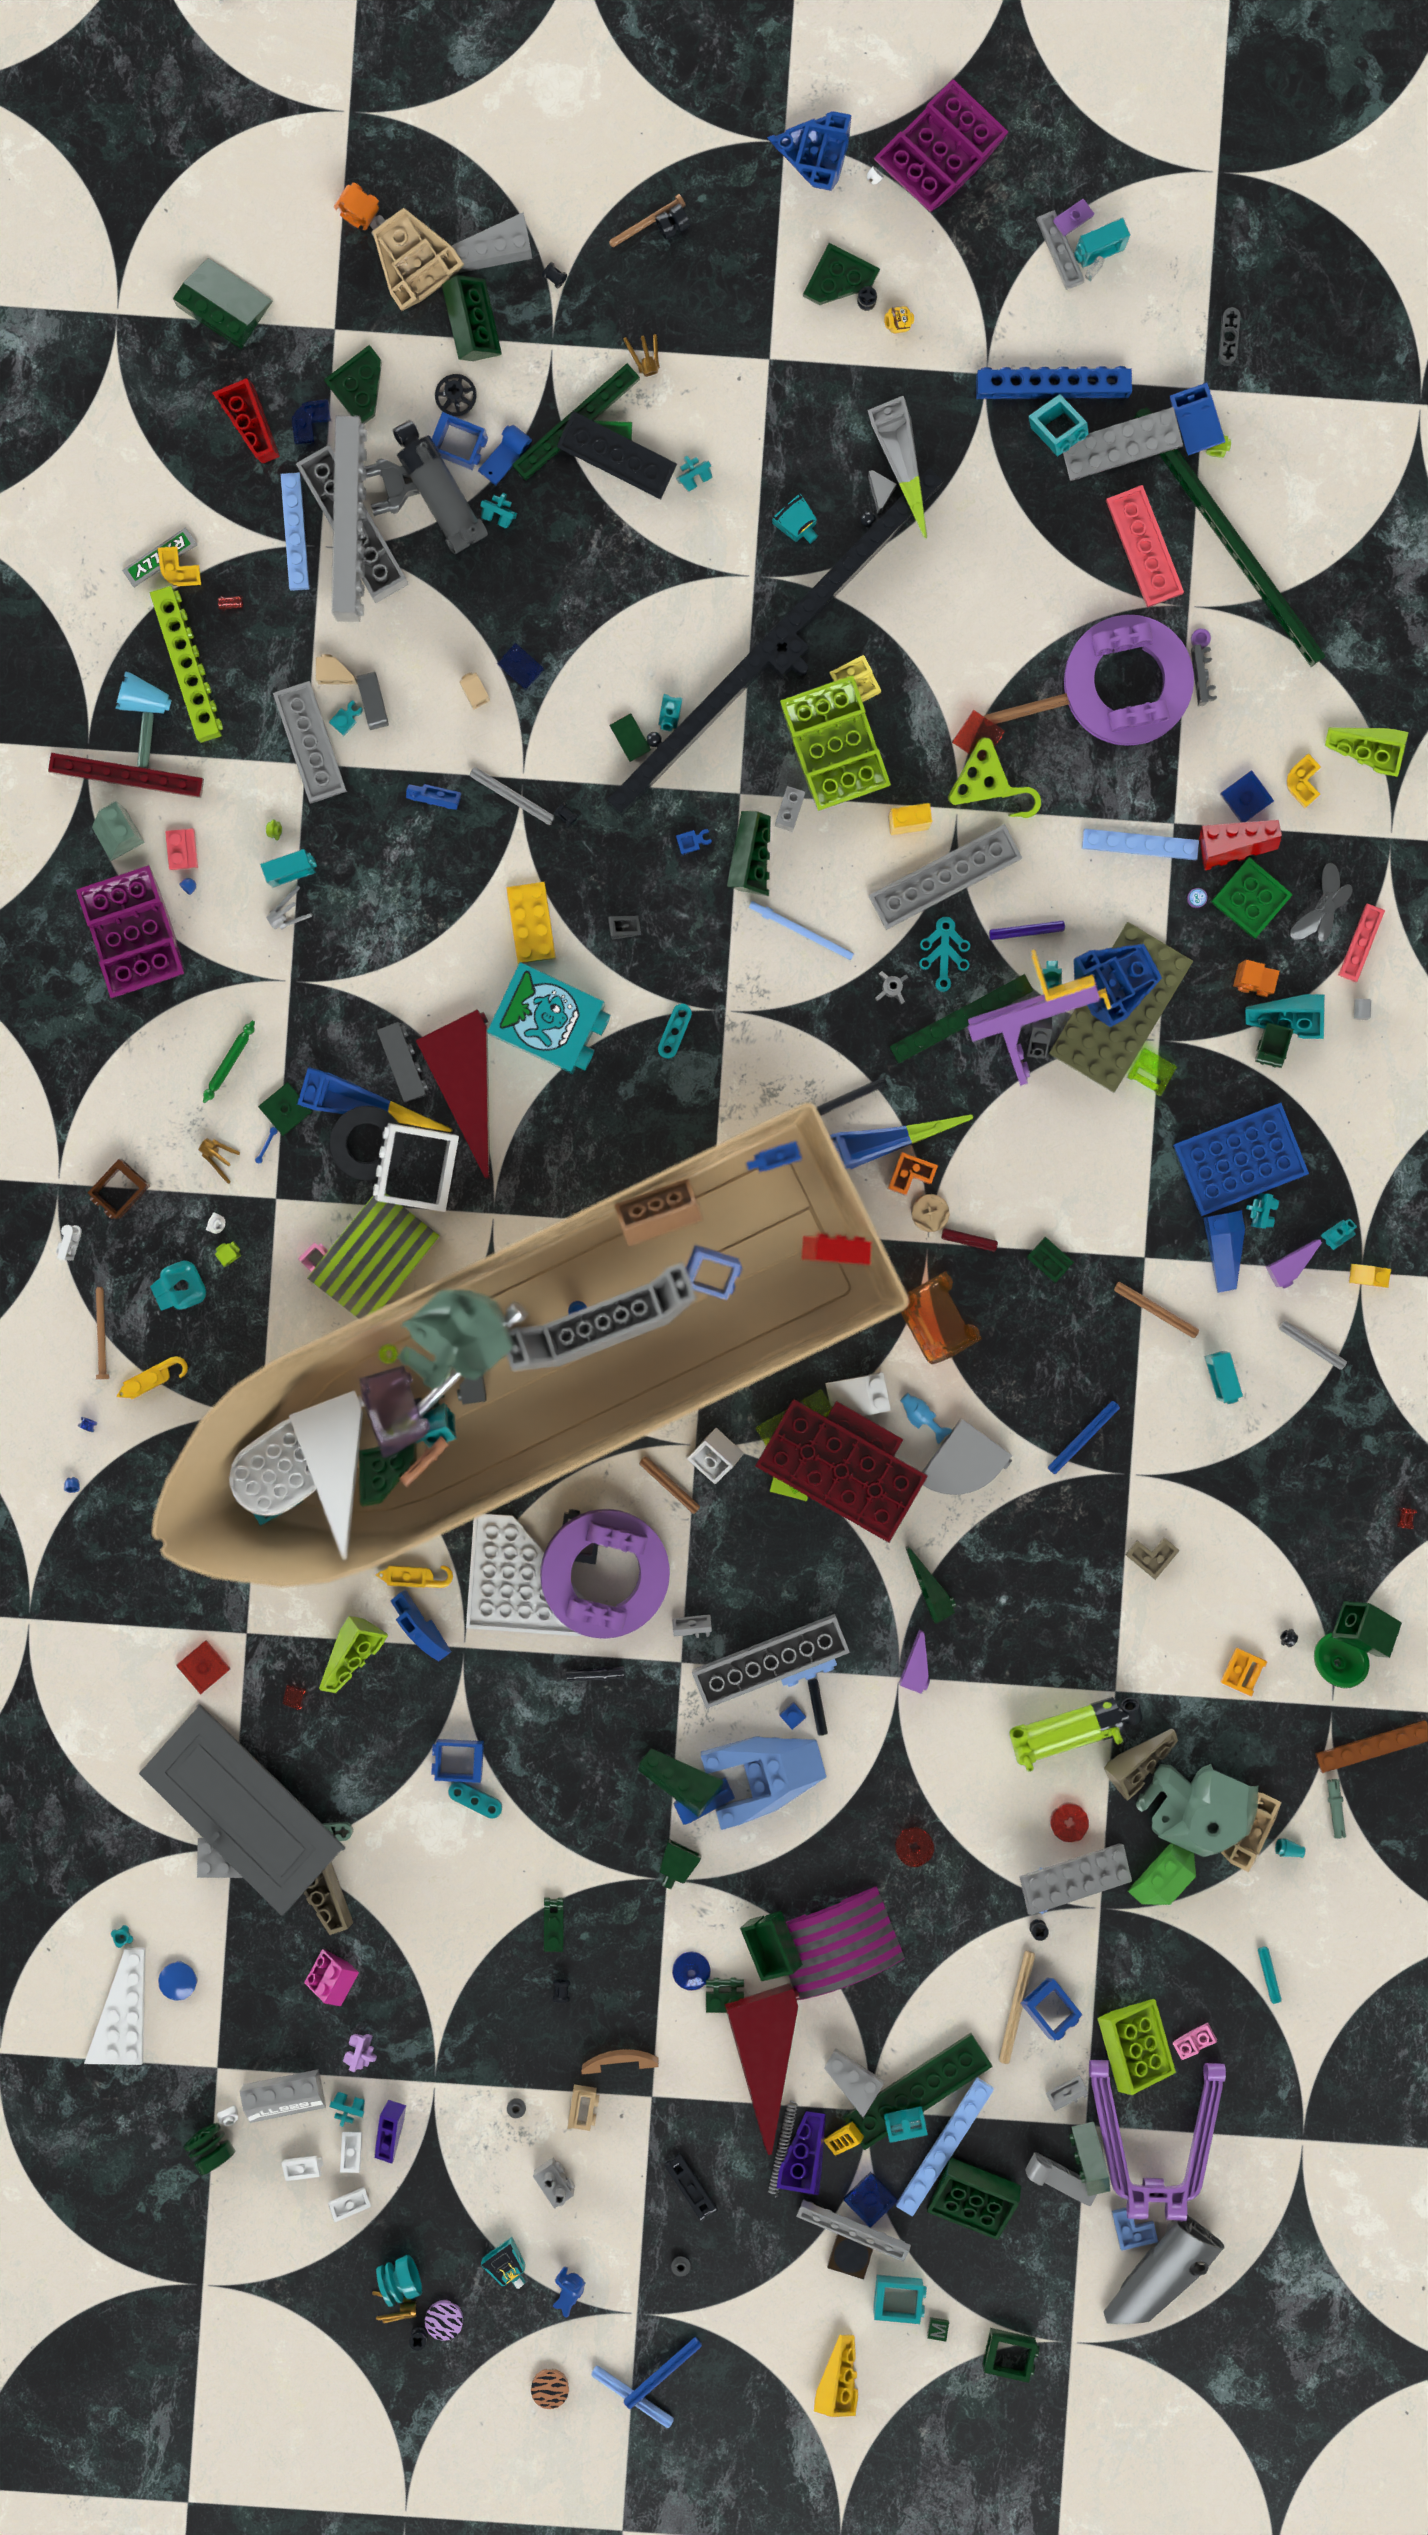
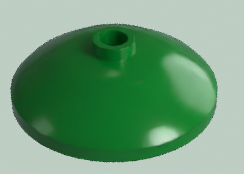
[1314,1633,1370,1688]

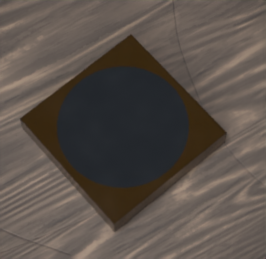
[827,2234,873,2280]

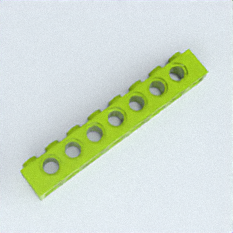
[149,585,223,743]

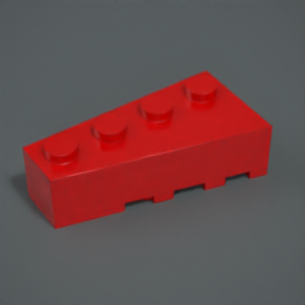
[213,378,280,464]

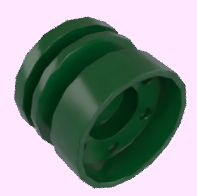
[183,2123,235,2175]

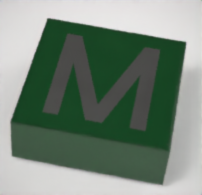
[927,2317,949,2342]

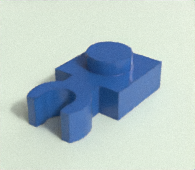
[676,829,712,855]

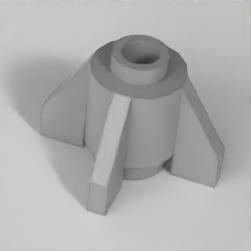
[875,971,908,1005]

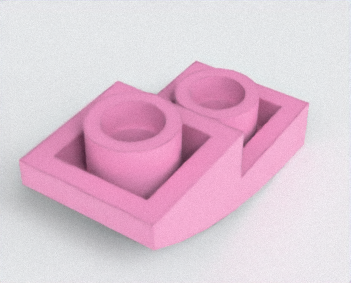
[1173,2023,1217,2060]

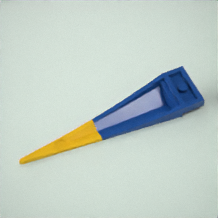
[298,1067,453,1132]

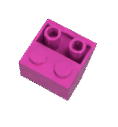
[304,1949,359,2006]

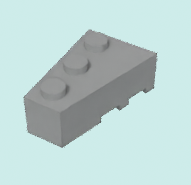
[824,2049,884,2118]

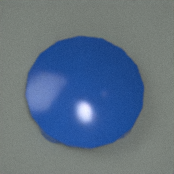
[158,1961,198,2001]

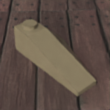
[1104,1729,1178,1801]

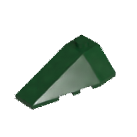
[905,1546,956,1624]

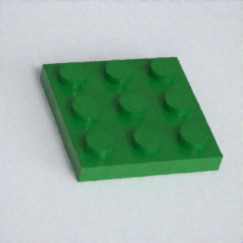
[1211,857,1293,939]

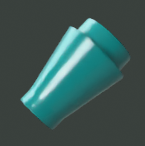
[1275,1838,1306,1858]

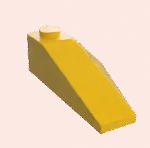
[814,2335,858,2417]

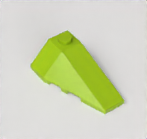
[1325,727,1409,777]
[319,1616,388,1693]

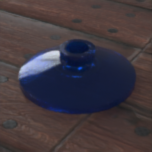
[672,1952,711,1990]

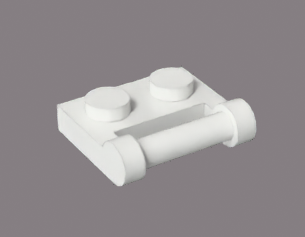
[56,1225,82,1260]

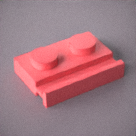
[165,828,198,870]

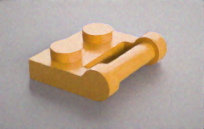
[1220,1647,1267,1697]

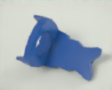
[553,2267,586,2317]

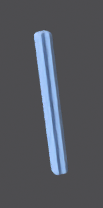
[591,2366,673,2428]

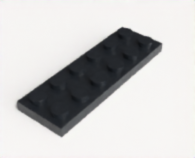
[557,411,677,500]

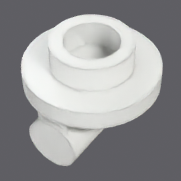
[206,1212,225,1234]
[217,2105,238,2126]

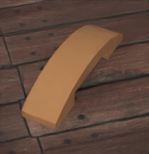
[581,2049,659,2074]

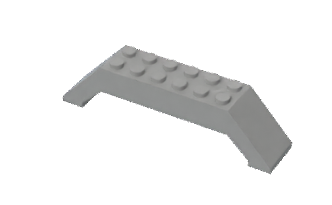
[507,1262,696,1371]

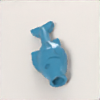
[900,1393,952,1444]

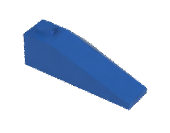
[1204,1211,1245,1293]

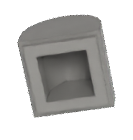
[1354,999,1371,1020]

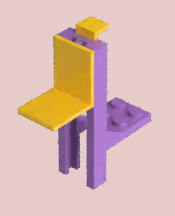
[968,950,1111,1086]

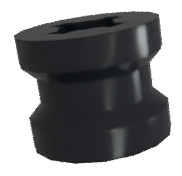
[857,287,877,311]

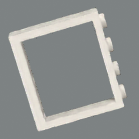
[373,1123,459,1212]

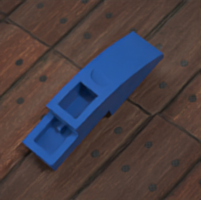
[391,1590,452,1662]

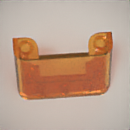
[900,1271,982,1364]

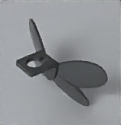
[1290,863,1353,942]

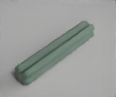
[137,712,154,769]

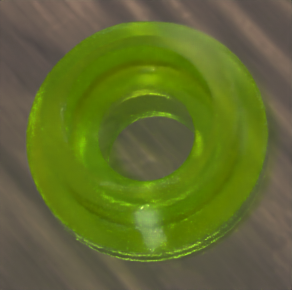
[379,1344,398,1364]

